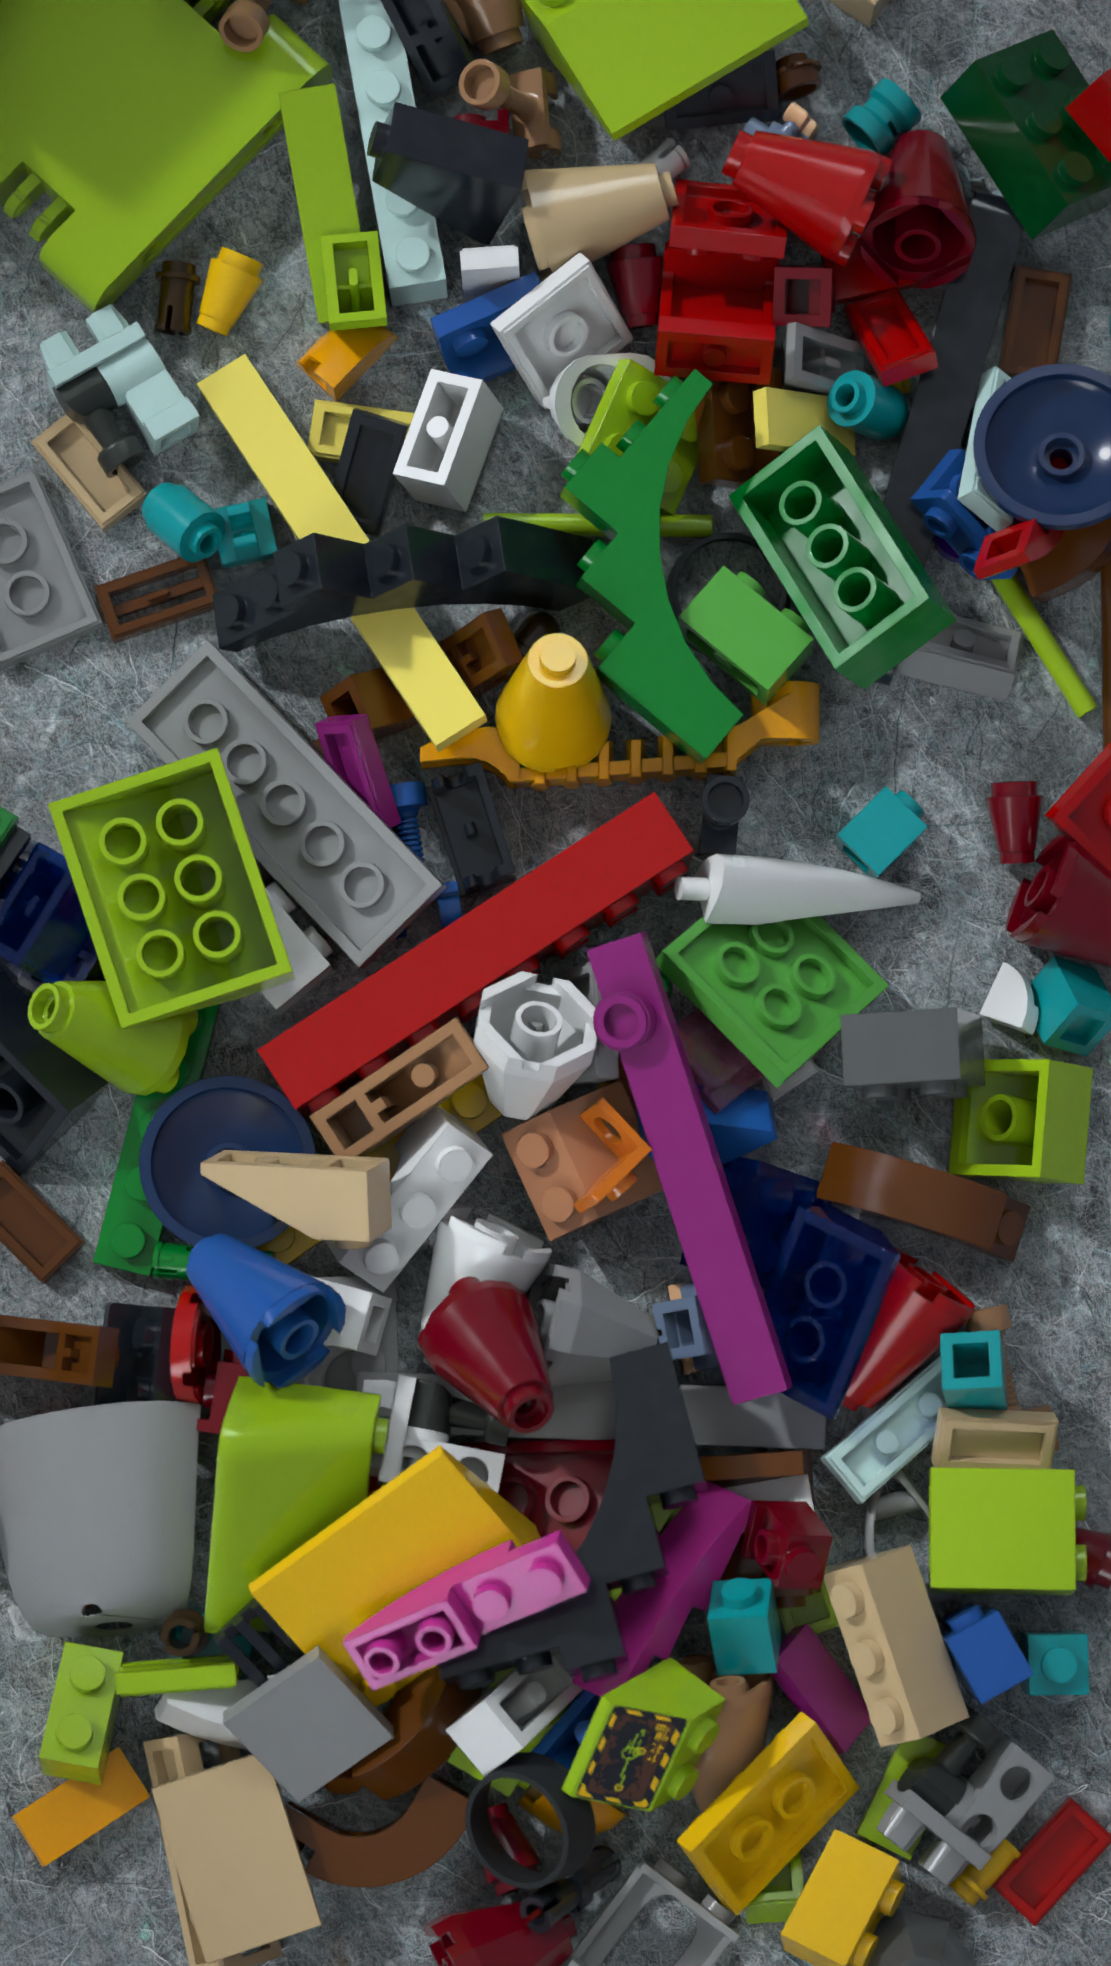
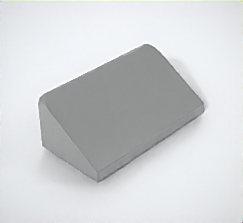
[896,616,1024,700]

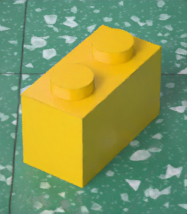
[780,1829,906,1966]

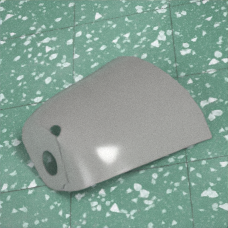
[0,1401,201,1637]

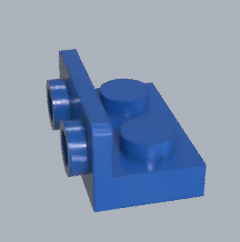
[430,272,541,383]
[910,448,1018,580]

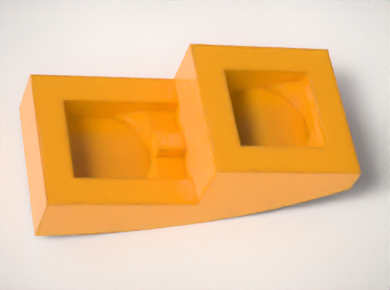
[11,1746,151,1867]

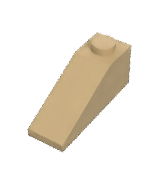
[200,1150,392,1250]

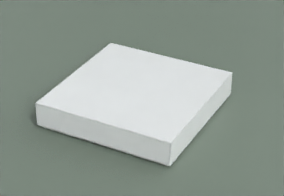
[490,252,634,410]

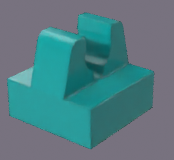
[214,497,278,569]

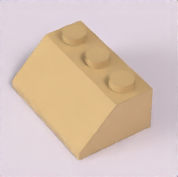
[823,1544,969,1747]

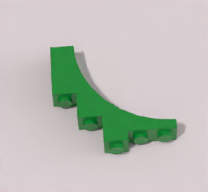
[560,369,744,765]

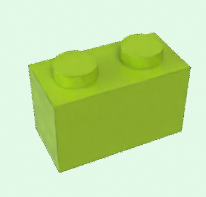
[39,1641,125,1785]

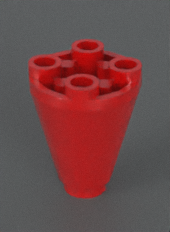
[721,130,893,267]

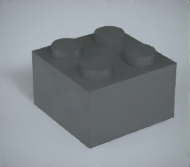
[840,1007,985,1103]

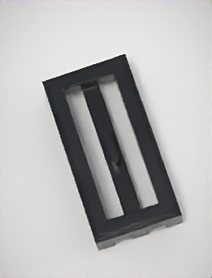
[212,1598,305,1687]

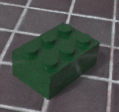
[940,29,1111,240]

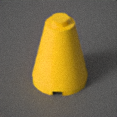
[495,633,612,772]

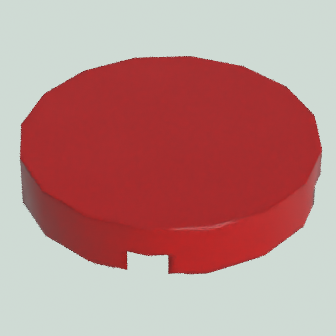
[170,1285,221,1404]

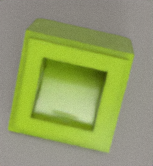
[745,1851,804,1924]

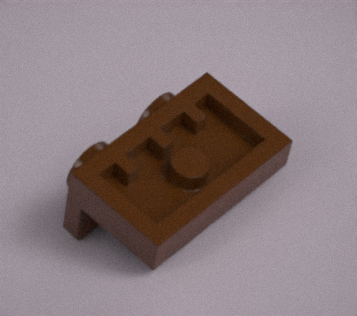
[695,367,783,490]

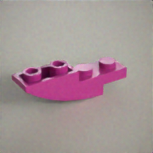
[343,1530,591,1691]

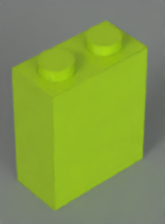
[929,1467,1087,1595]

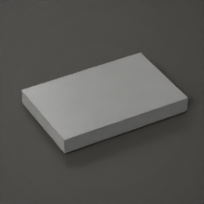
[0,467,104,671]

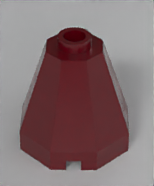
[423,1900,577,1966]

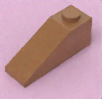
[310,1017,489,1157]

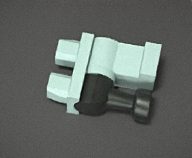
[40,304,200,478]

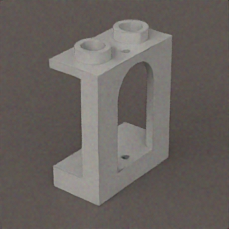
[562,1856,740,1966]

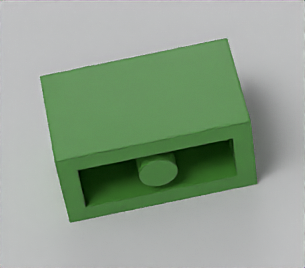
[678,565,813,706]

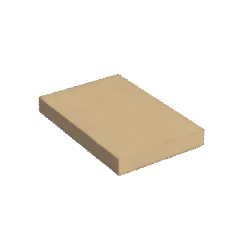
[151,1754,322,1964]

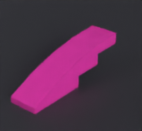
[572,1481,752,1697]

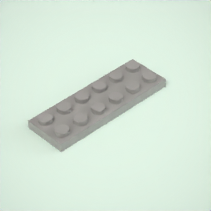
[126,640,447,969]

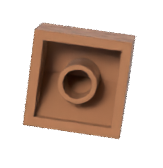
[501,1079,663,1241]

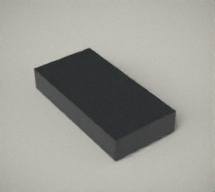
[333,408,411,537]

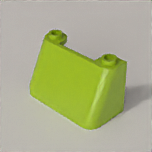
[204,1376,390,1635]

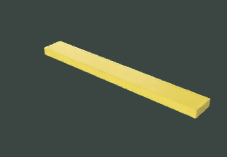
[197,354,487,752]

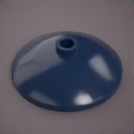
[973,363,1111,530]
[139,1075,316,1248]

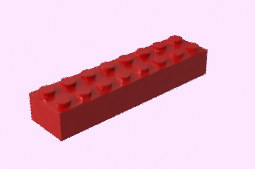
[257,791,694,1117]

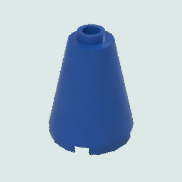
[186,1233,346,1388]

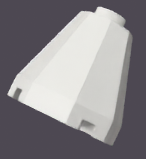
[474,971,597,1121]

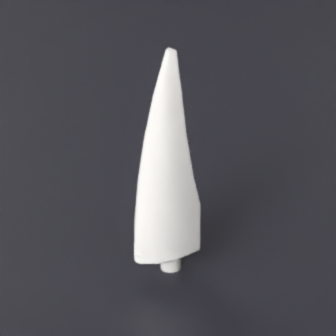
[674,854,921,925]

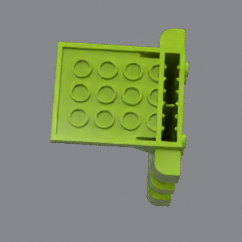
[0,0,333,313]

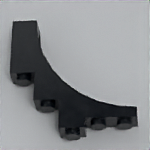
[212,515,593,652]
[438,1342,709,1691]

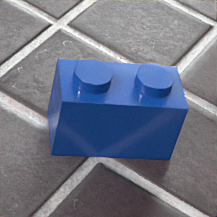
[940,1602,1034,1704]

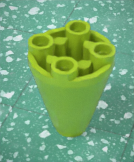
[28,981,198,1096]

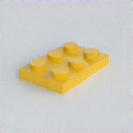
[676,1712,860,1916]

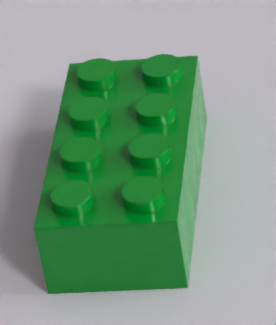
[728,425,957,690]

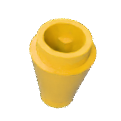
[196,247,264,337]

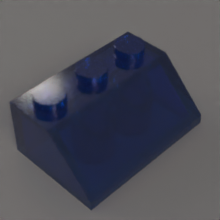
[764,1206,901,1420]

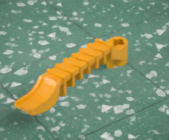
[420,681,820,791]

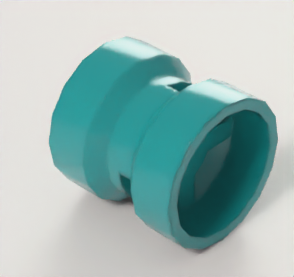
[841,78,921,155]

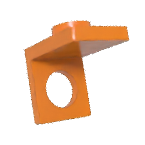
[573,1098,652,1214]

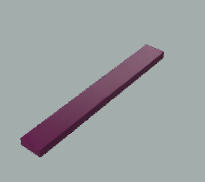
[586,931,793,1405]

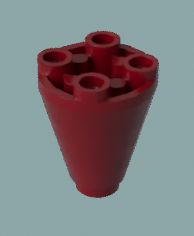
[418,1276,554,1434]

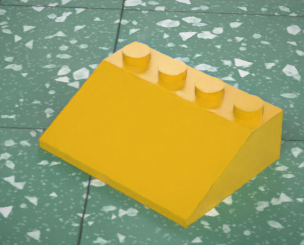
[248,1445,541,1707]

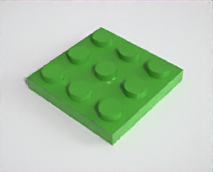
[656,916,889,1089]

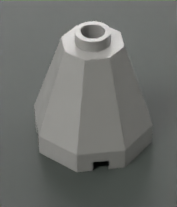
[526,1263,662,1386]

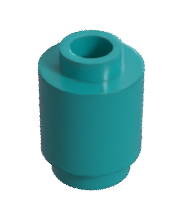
[827,370,908,441]
[142,482,225,562]

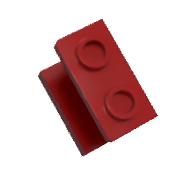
[654,241,779,385]

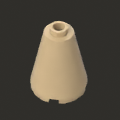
[521,163,679,281]

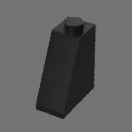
[367,102,529,245]

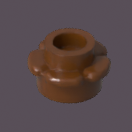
[776,52,822,101]

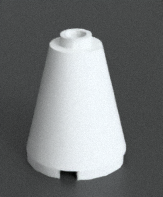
[417,1204,553,1367]

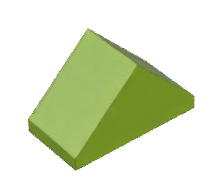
[320,231,388,331]

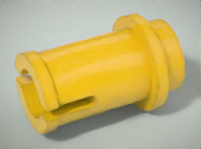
[949,1838,1021,1907]

